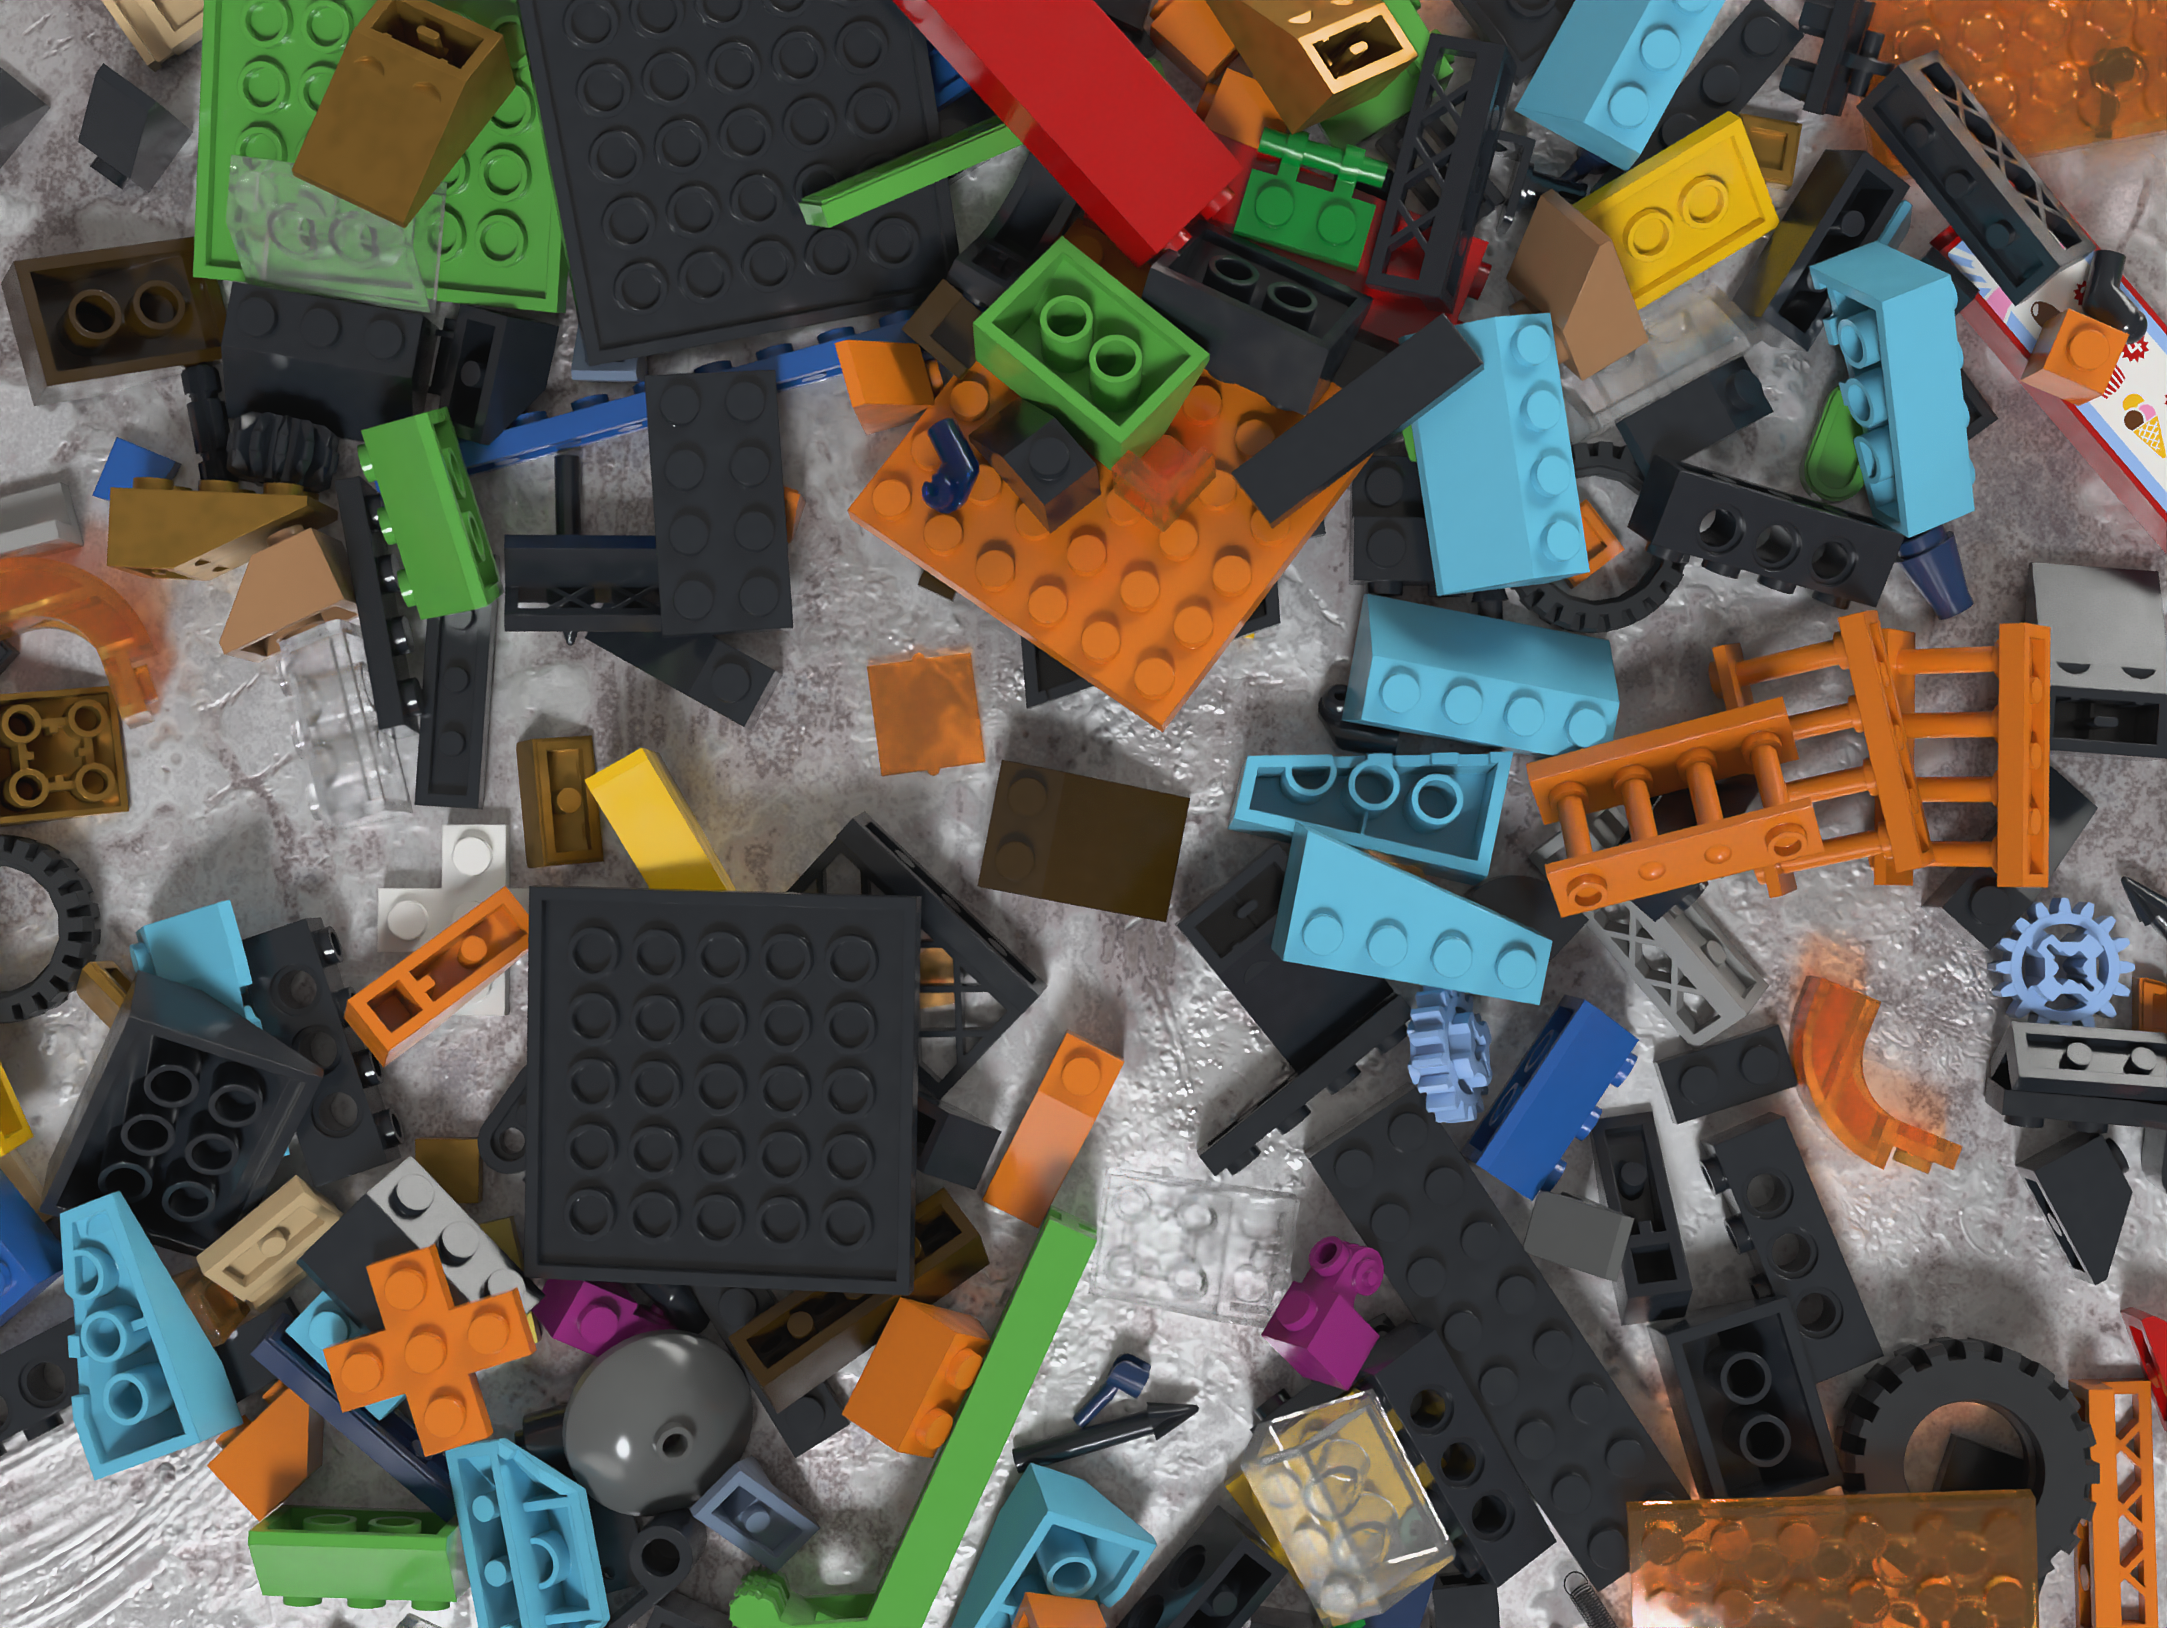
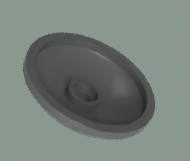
[562,1329,753,1517]

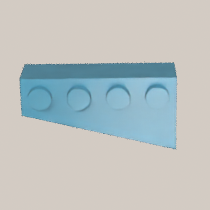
[1809,241,1975,538]
[1227,751,1514,886]
[1271,822,1553,1005]

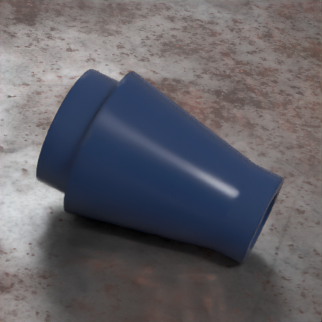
[1895,524,1974,620]

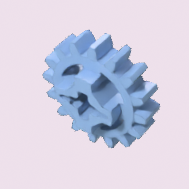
[1987,898,2135,1027]
[1407,985,1493,1124]

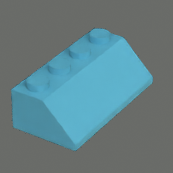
[1514,0,1726,172]
[1398,313,1590,596]
[1342,594,1620,758]

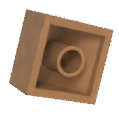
[1506,189,1649,381]
[219,525,359,663]

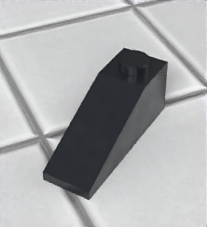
[585,603,783,730]
[1921,766,2098,951]
[1590,1111,1693,1326]

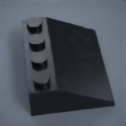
[39,970,324,1257]

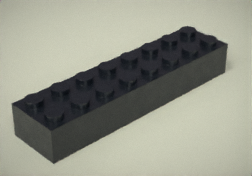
[1303,1082,1705,1592]

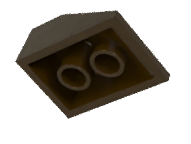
[1,236,227,406]
[977,760,1190,922]

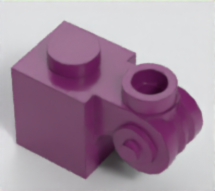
[1261,1236,1384,1391]
[532,1279,680,1357]

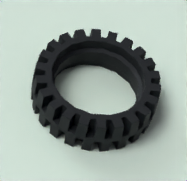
[1510,441,1690,633]
[0,834,101,1024]

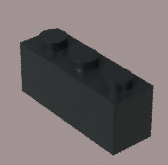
[1724,149,1911,352]

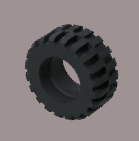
[1834,1337,2100,1595]

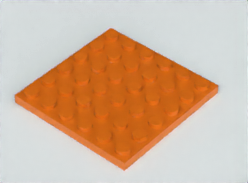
[847,218,1373,732]

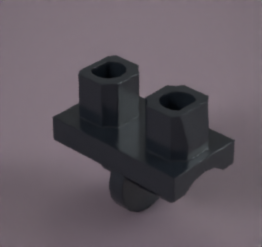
[1779,0,1896,117]

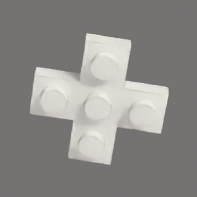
[377,825,529,1016]

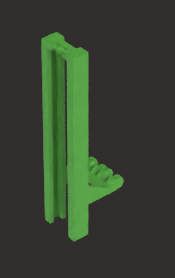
[728,1205,1097,1628]

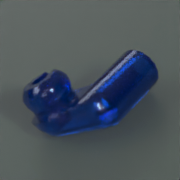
[922,418,980,513]

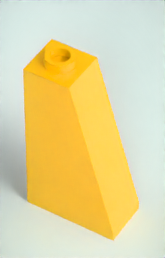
[585,748,737,891]

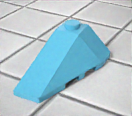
[129,900,290,1156]

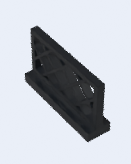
[786,811,1048,1101]

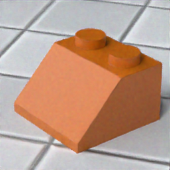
[841,1297,992,1458]

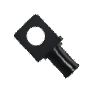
[1495,130,1588,235]

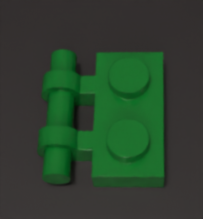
[1233,127,1389,272]

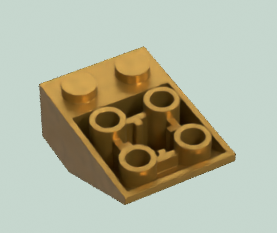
[292,0,516,228]
[1205,0,1419,135]
[107,477,338,581]
[0,685,129,827]

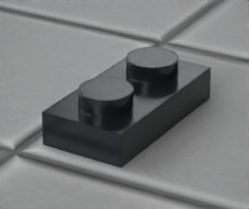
[1653,1024,1799,1125]

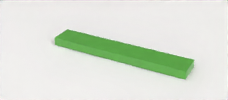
[799,58,1167,228]

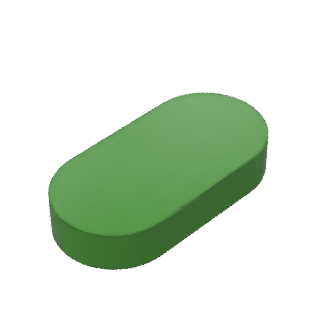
[1799,385,1864,504]

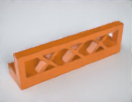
[2068,1377,2159,1628]

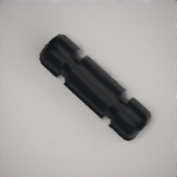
[181,364,239,483]

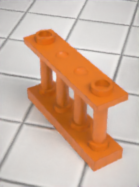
[1708,610,1935,898]
[1868,623,2051,888]
[1526,696,1825,918]

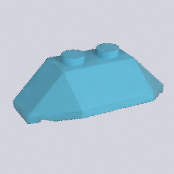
[445,1438,610,1628]

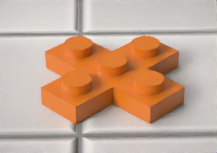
[323,1243,537,1457]

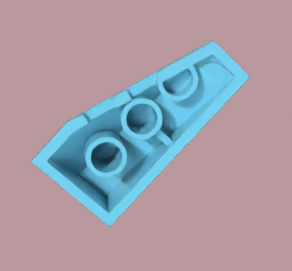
[60,1191,244,1480]
[951,1462,1157,1628]

